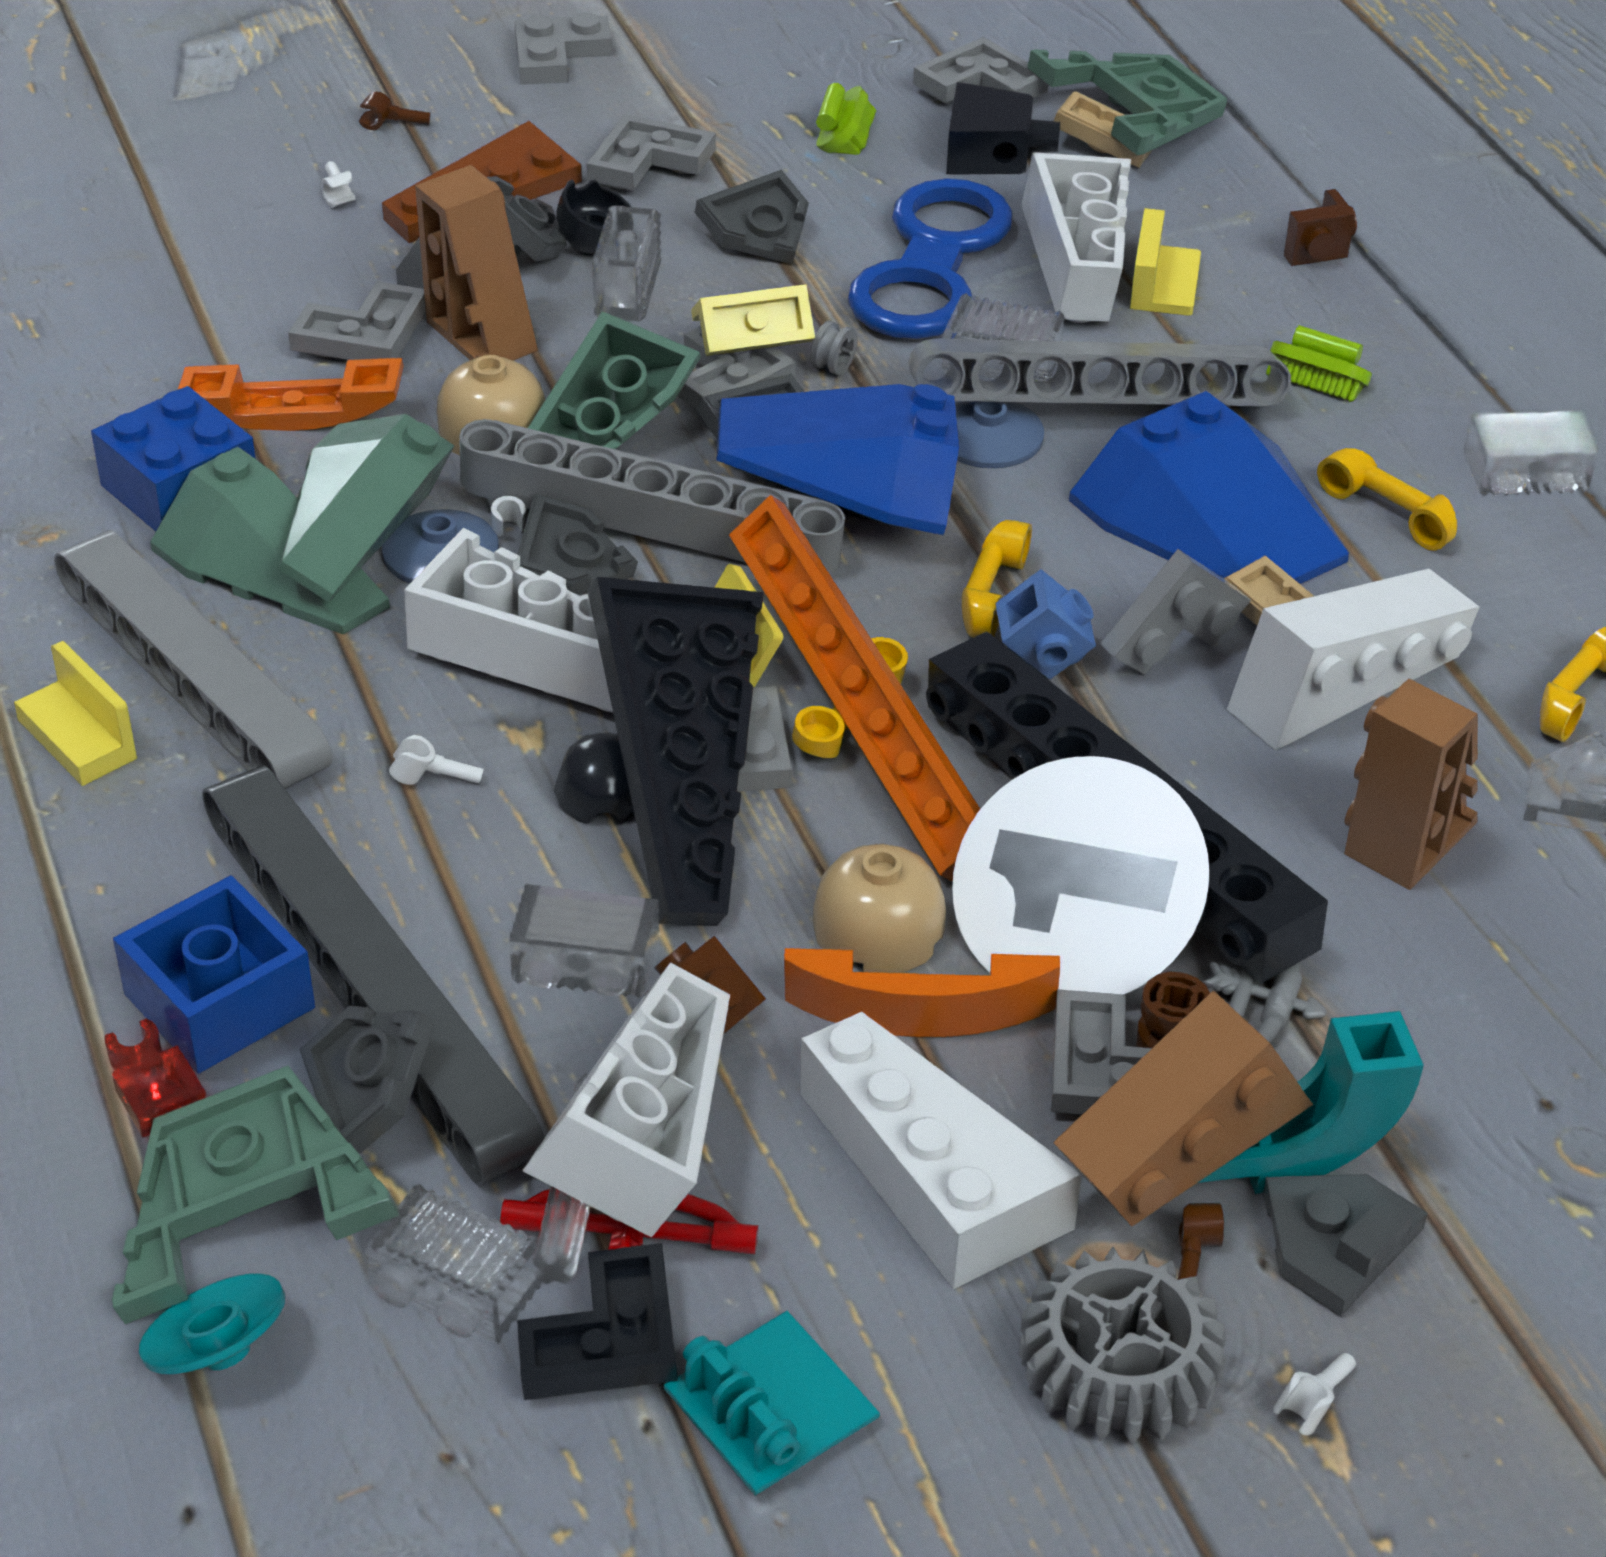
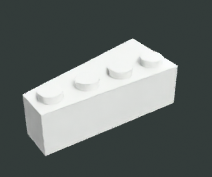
[1021,152,1131,323]
[404,528,613,712]
[1226,569,1480,751]
[522,962,730,1237]
[800,1012,1082,1289]

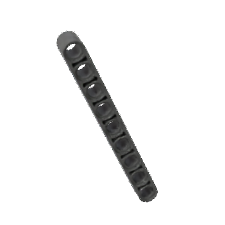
[202,765,544,1186]

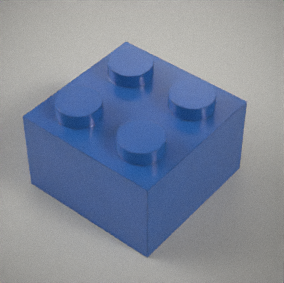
[91,386,256,532]
[113,875,316,1074]

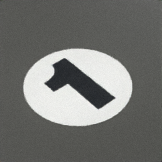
[952,756,1209,995]

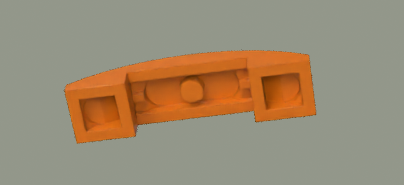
[178,358,404,431]
[784,948,1060,1037]

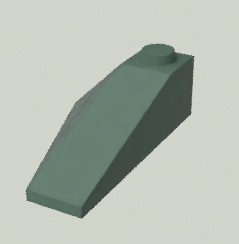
[528,311,700,450]
[278,414,455,603]
[150,446,390,634]

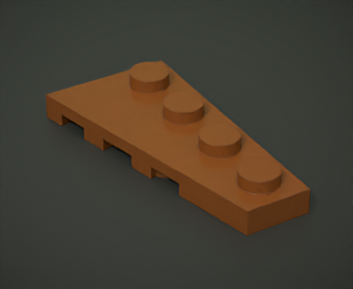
[382,121,582,243]

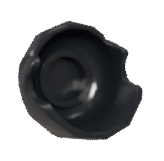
[556,180,635,254]
[554,733,634,824]

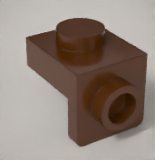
[1283,189,1357,266]
[645,936,766,1034]

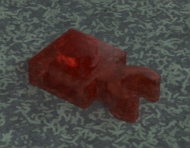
[105,1018,207,1138]

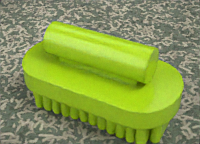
[816,83,876,155]
[1266,325,1372,402]

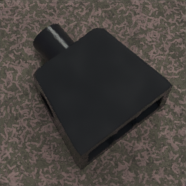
[946,82,1061,175]

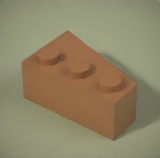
[415,165,538,361]
[1344,678,1478,890]
[1053,990,1313,1226]

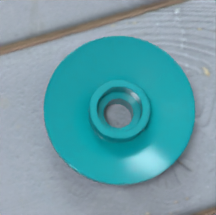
[139,1273,286,1374]

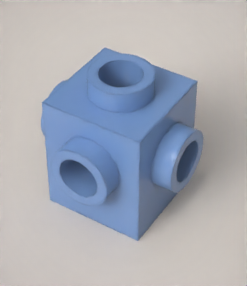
[996,569,1096,679]

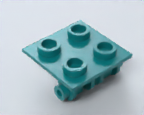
[664,1310,880,1496]

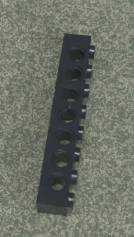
[926,631,1328,984]

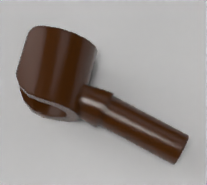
[359,92,431,130]
[1177,1203,1224,1280]

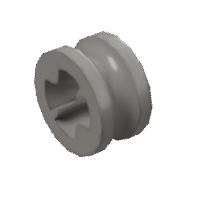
[810,321,858,376]

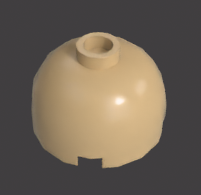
[436,355,545,455]
[813,844,946,973]

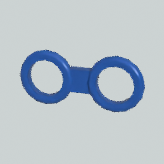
[848,178,1013,339]

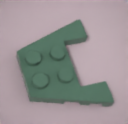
[1027,49,1228,155]
[112,1065,399,1324]

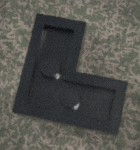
[517,1243,678,1400]

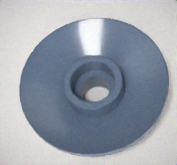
[955,401,1044,468]
[382,509,499,584]

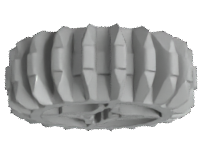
[1019,1246,1226,1446]

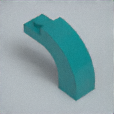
[1198,1011,1424,1194]

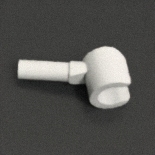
[321,161,356,208]
[486,496,526,537]
[389,735,484,785]
[1273,1353,1356,1435]

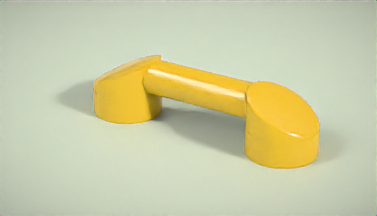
[1317,448,1457,551]
[961,520,1032,638]
[1539,626,1606,742]
[792,637,908,758]

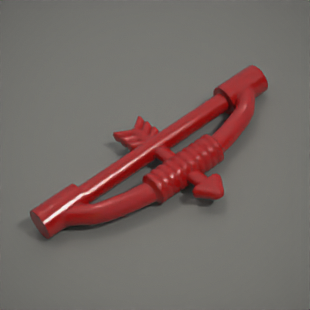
[500,1188,759,1255]

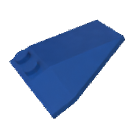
[716,384,959,535]
[1069,391,1349,584]

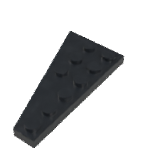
[587,577,764,926]

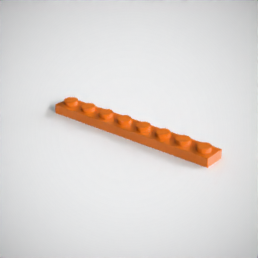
[729,495,980,882]

